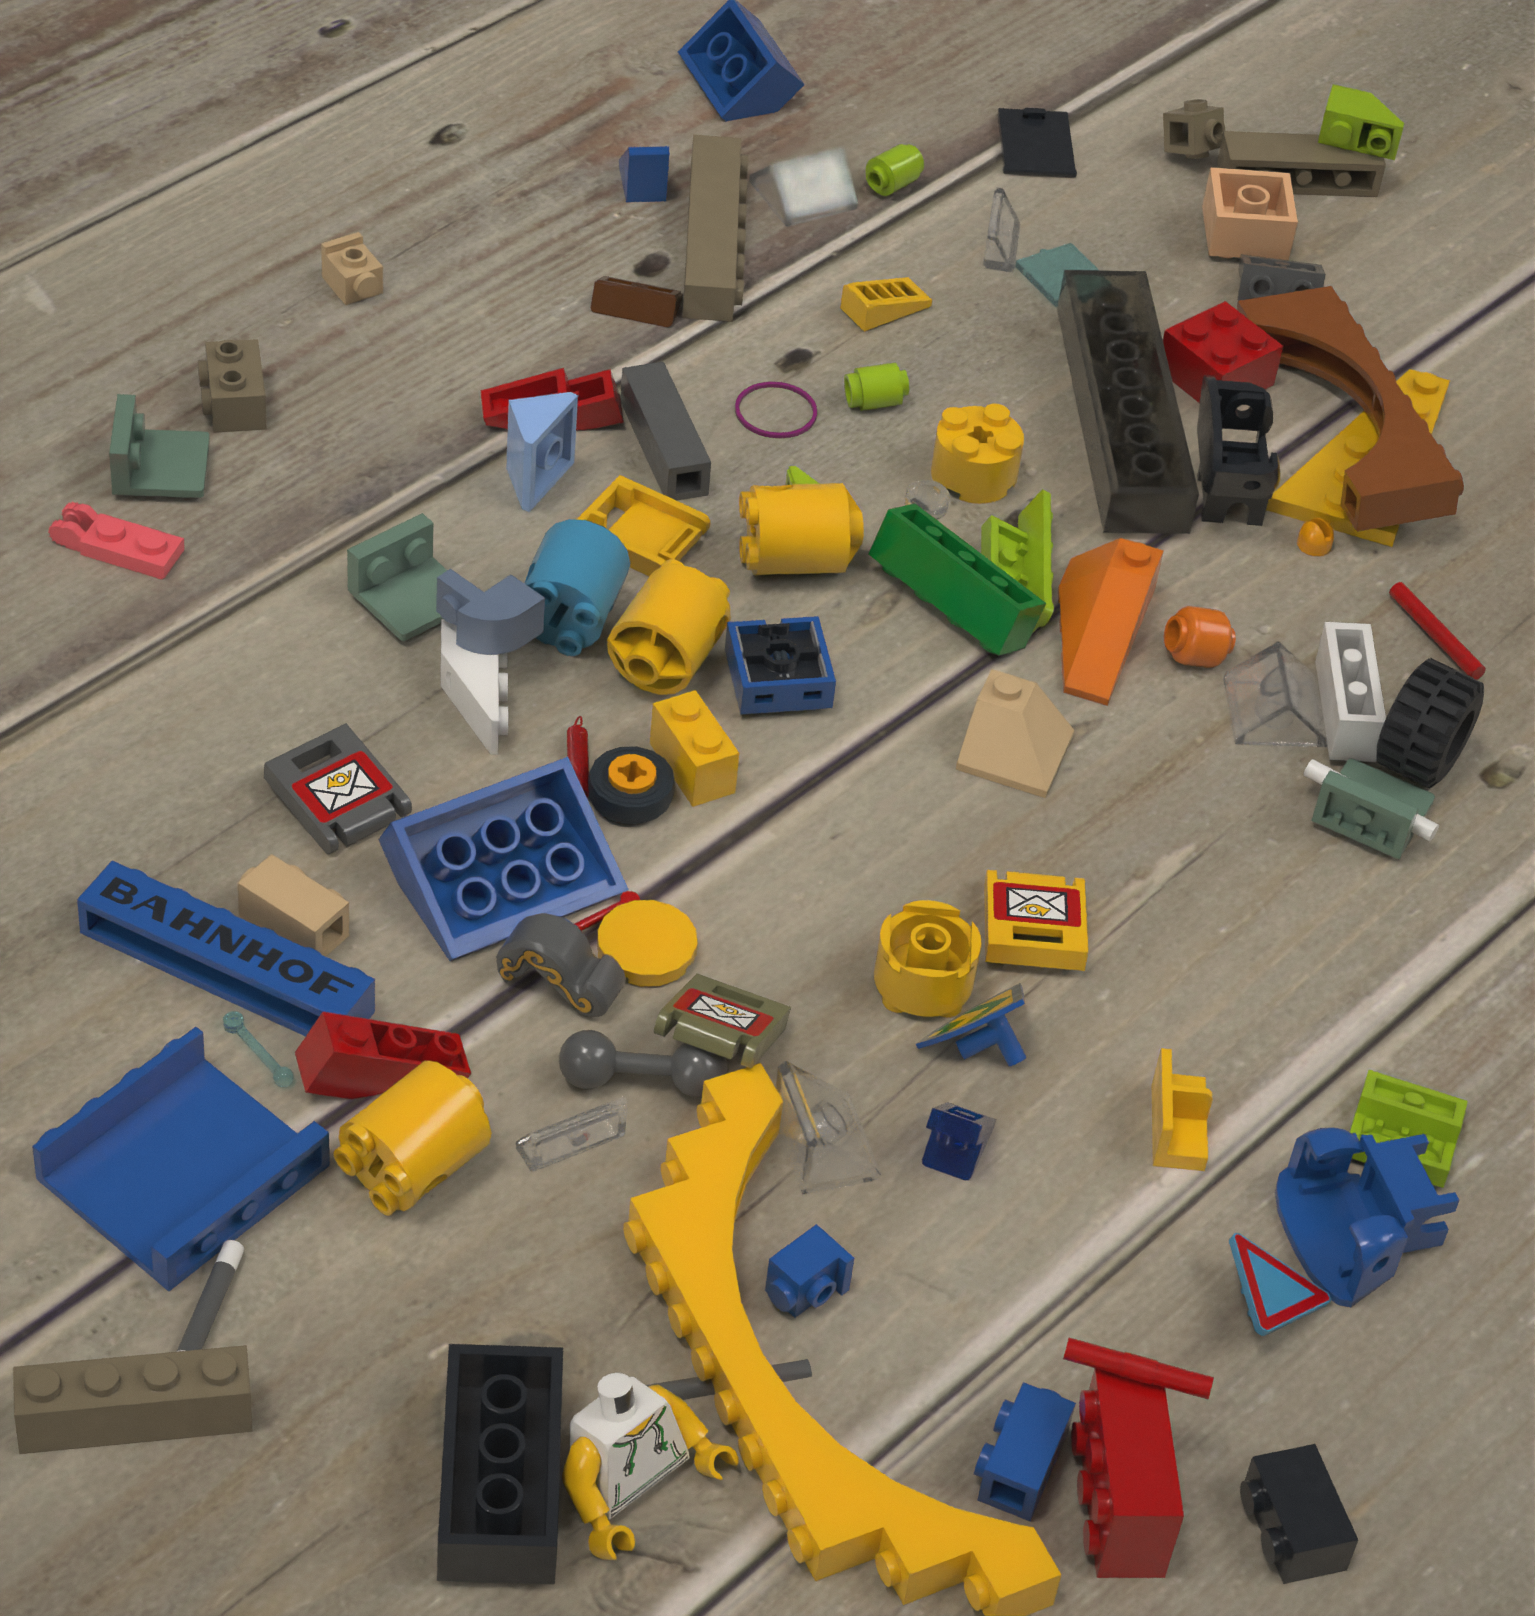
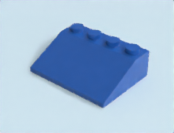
[378,757,629,961]

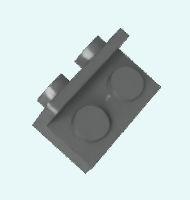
[1237,254,1326,301]

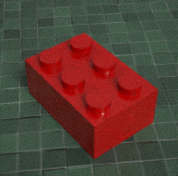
[1071,1368,1184,1578]

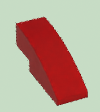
[481,368,624,431]

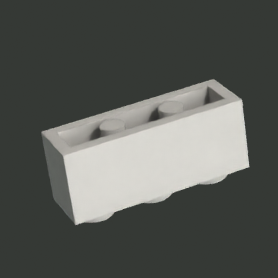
[1315,622,1386,762]

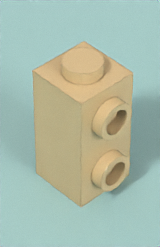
[237,854,349,957]

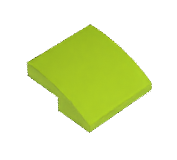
[1350,1070,1468,1188]

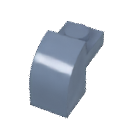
[436,569,545,655]

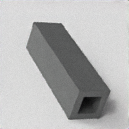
[620,362,711,501]

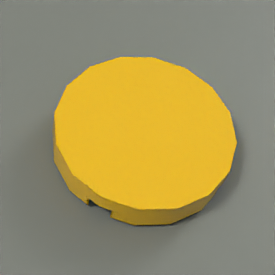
[597,900,698,987]

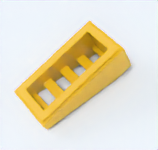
[840,277,932,331]

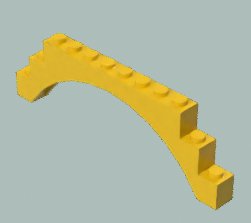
[623,1063,1062,1616]

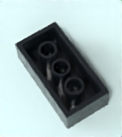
[437,1344,563,1584]

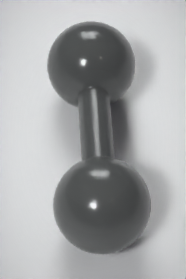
[559,1030,728,1098]

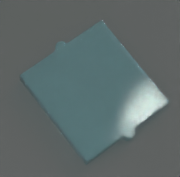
[1015,243,1112,307]

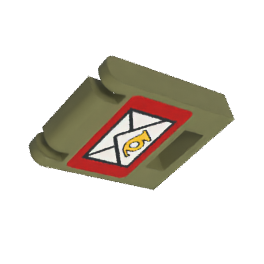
[654,974,791,1068]

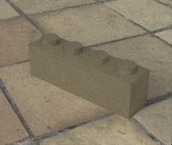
[1217,131,1386,197]
[13,1345,252,1454]

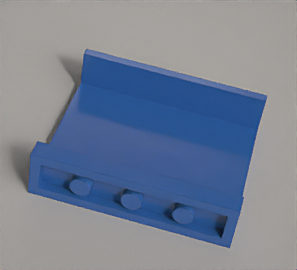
[32,1027,330,1291]

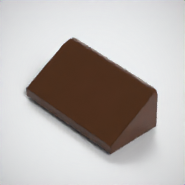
[590,276,683,327]

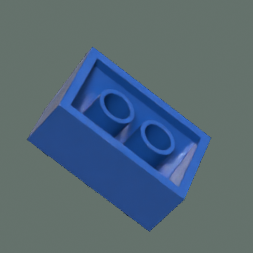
[678,0,805,121]

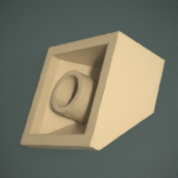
[956,669,1074,798]

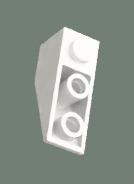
[441,619,508,755]

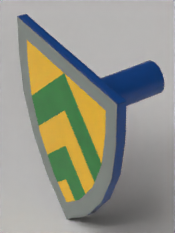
[916,983,1026,1066]

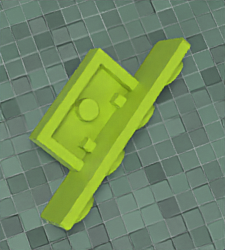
[981,489,1054,633]

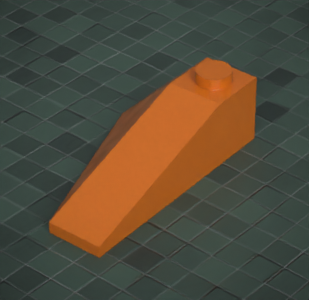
[1057,538,1164,706]

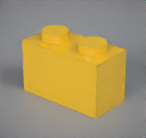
[650,690,740,807]

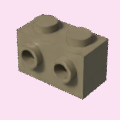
[198,339,267,433]

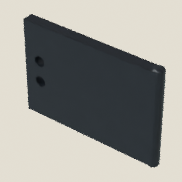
[997,108,1077,177]

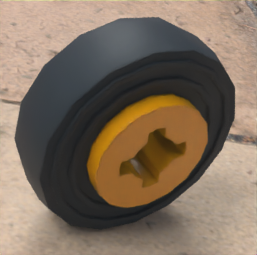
[588,746,675,824]

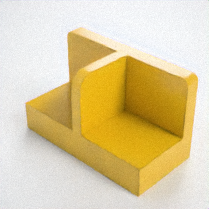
[1151,1048,1213,1171]

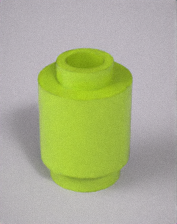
[865,144,924,196]
[844,362,909,411]

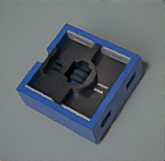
[725,616,836,715]

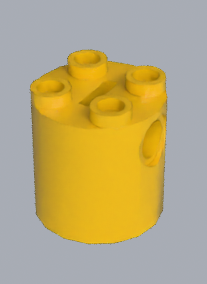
[739,483,864,575]
[607,559,731,695]
[333,1060,492,1216]

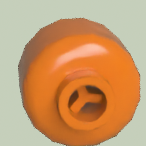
[1164,606,1236,668]

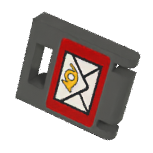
[264,723,412,854]

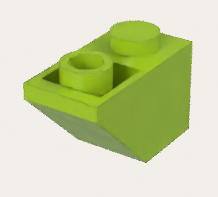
[1318,84,1404,160]

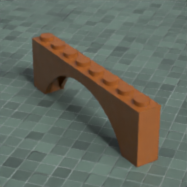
[1237,286,1464,532]

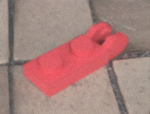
[48,501,185,580]

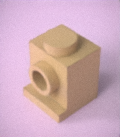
[321,232,383,305]

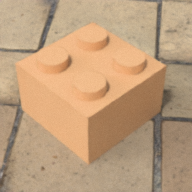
[1202,167,1298,260]

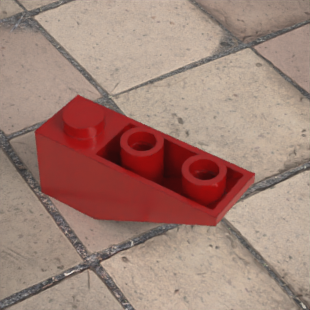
[295,1012,471,1099]

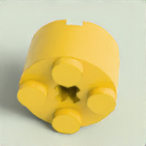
[931,403,1024,504]
[874,900,982,1018]

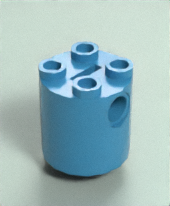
[524,519,631,656]

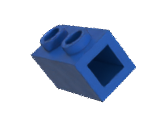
[974,1382,1076,1522]

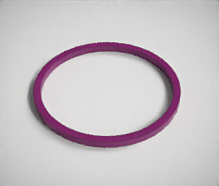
[735,382,817,439]

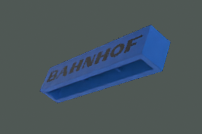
[77,860,375,1037]

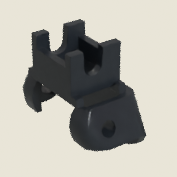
[1197,375,1280,526]

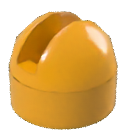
[1297,517,1334,556]

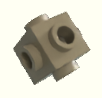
[1163,99,1225,159]

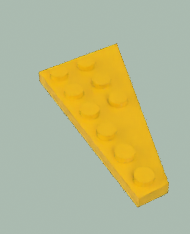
[1266,369,1450,547]

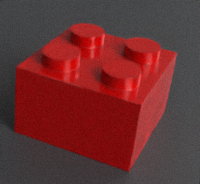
[1157,301,1283,404]

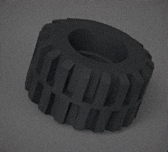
[1376,658,1484,789]

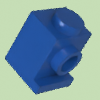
[765,1224,855,1318]

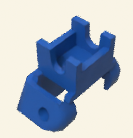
[1275,1127,1460,1308]

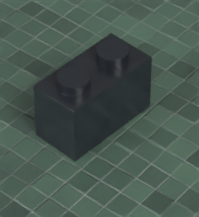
[1240,1444,1358,1584]

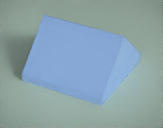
[506,392,578,512]

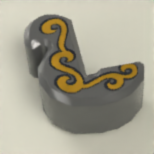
[496,913,626,1017]

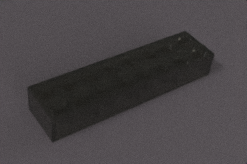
[1057,270,1199,534]

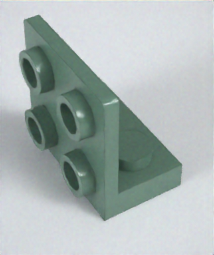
[109,394,210,498]
[347,513,447,641]
[1311,758,1435,859]

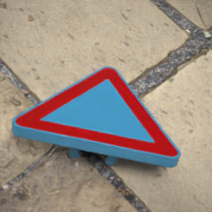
[1229,1233,1331,1336]

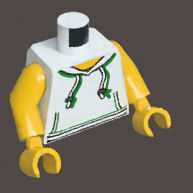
[562,1373,739,1560]

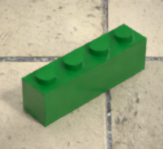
[868,503,1046,656]

